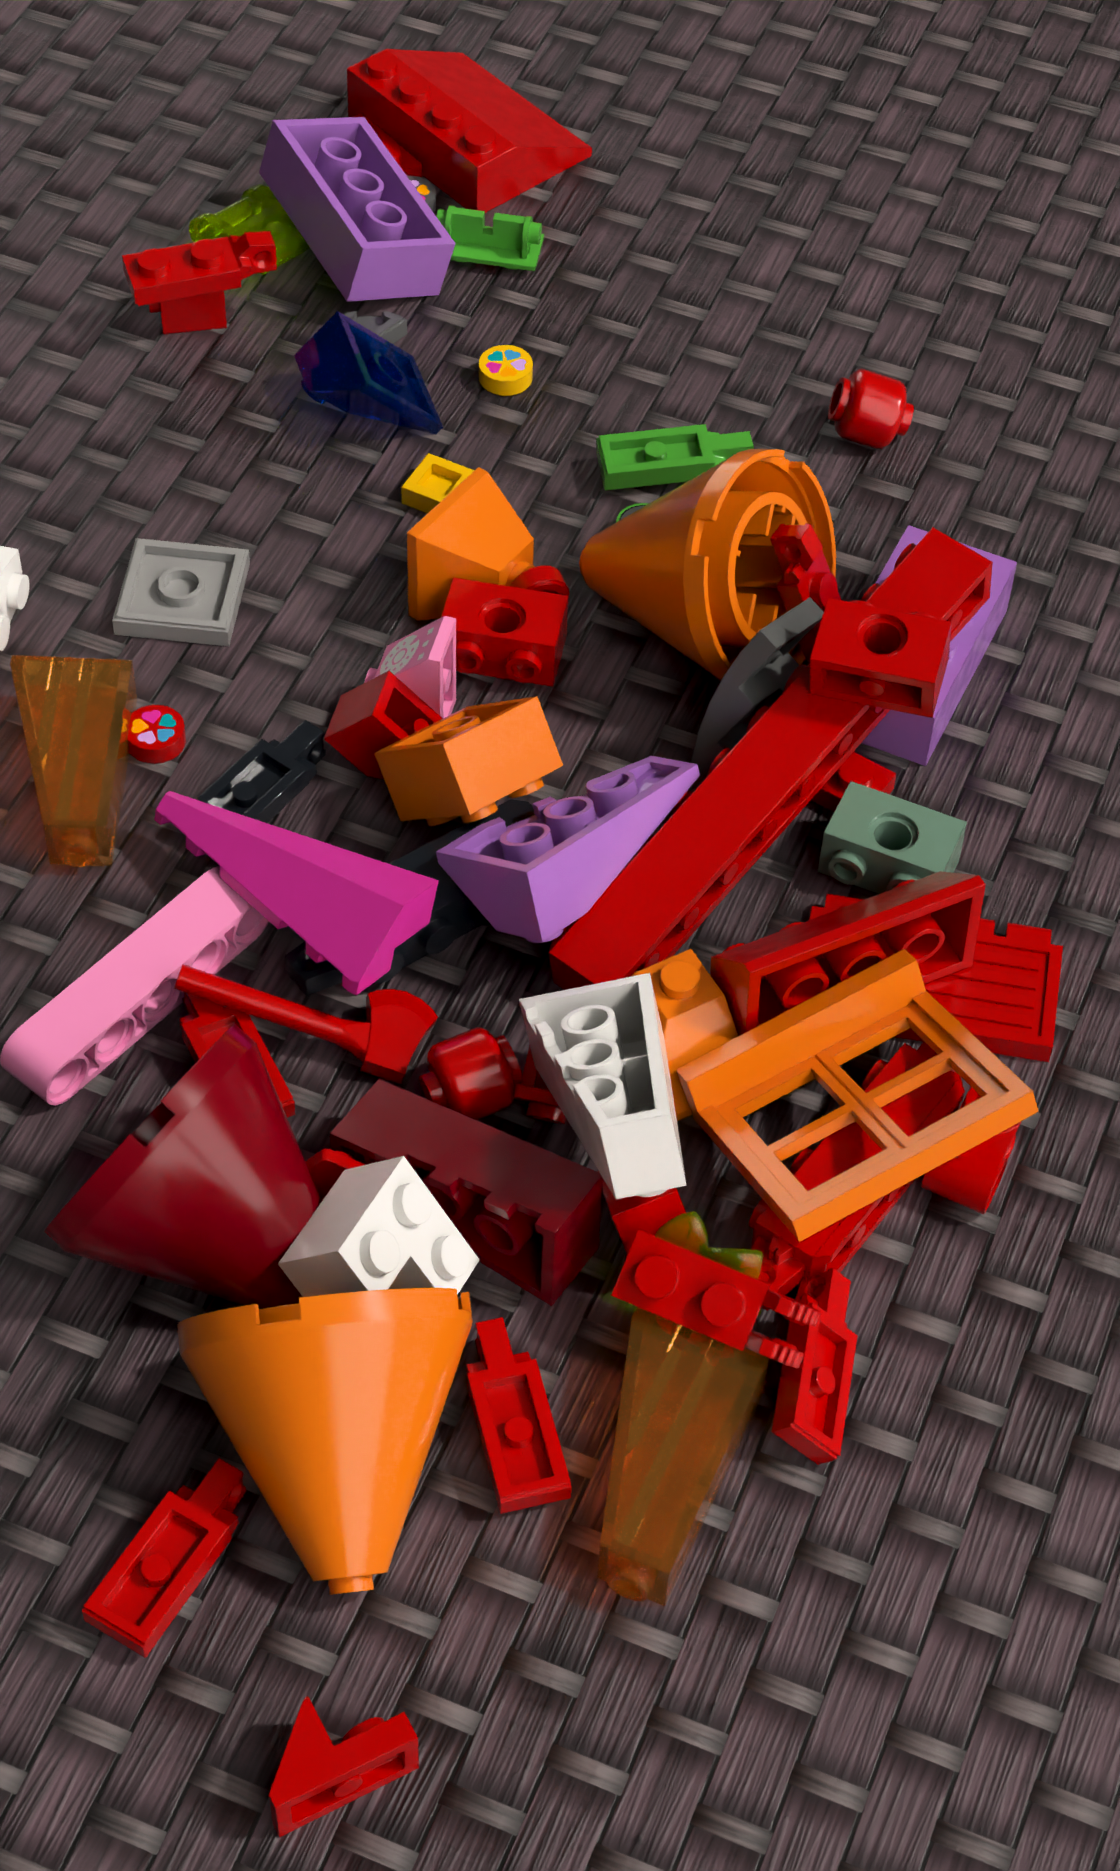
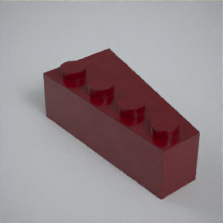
[330,1079,603,1306]

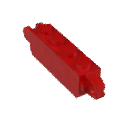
[739,1042,965,1311]

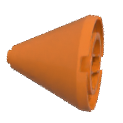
[579,449,836,681]
[177,1288,473,1595]

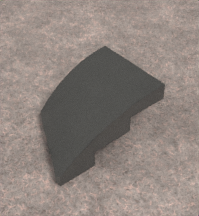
[691,597,824,790]

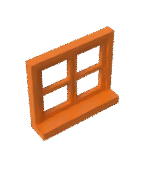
[676,949,1039,1242]

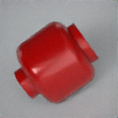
[828,369,914,449]
[419,1027,523,1120]

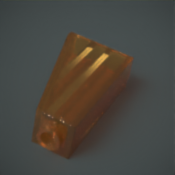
[10,655,137,867]
[597,1307,769,1606]

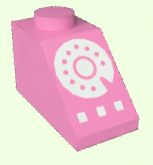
[364,616,456,718]

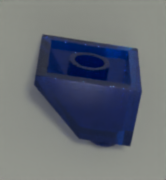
[294,311,443,434]

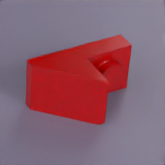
[269,1696,419,1838]

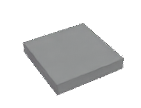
[112,538,250,647]

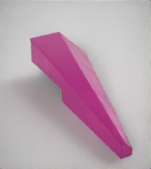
[154,791,439,996]

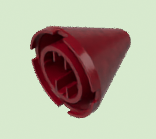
[44,1024,322,1309]

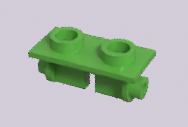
[436,205,544,271]

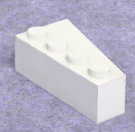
[519,973,687,1199]

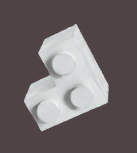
[278,1156,480,1297]

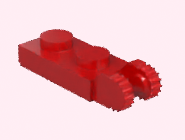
[611,1229,821,1368]

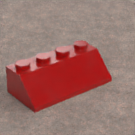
[710,871,986,1036]

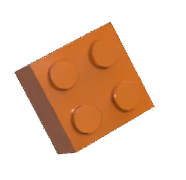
[374,696,563,826]

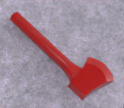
[174,964,438,1084]

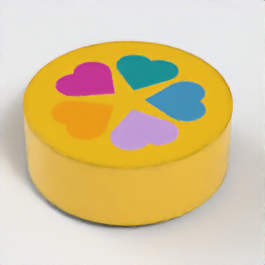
[479,345,533,396]

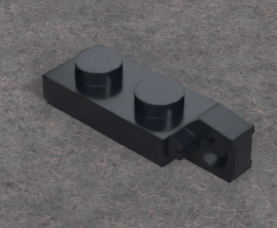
[196,720,326,823]

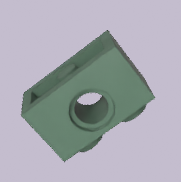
[818,781,967,894]

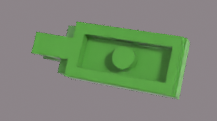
[596,424,754,491]

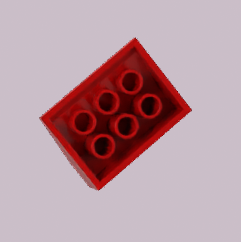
[347,49,592,213]

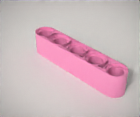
[0,866,269,1106]

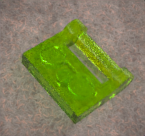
[189,184,310,275]

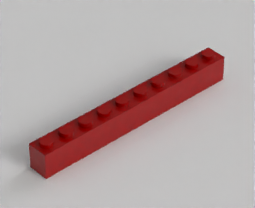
[549,527,993,990]

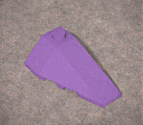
[436,756,700,943]

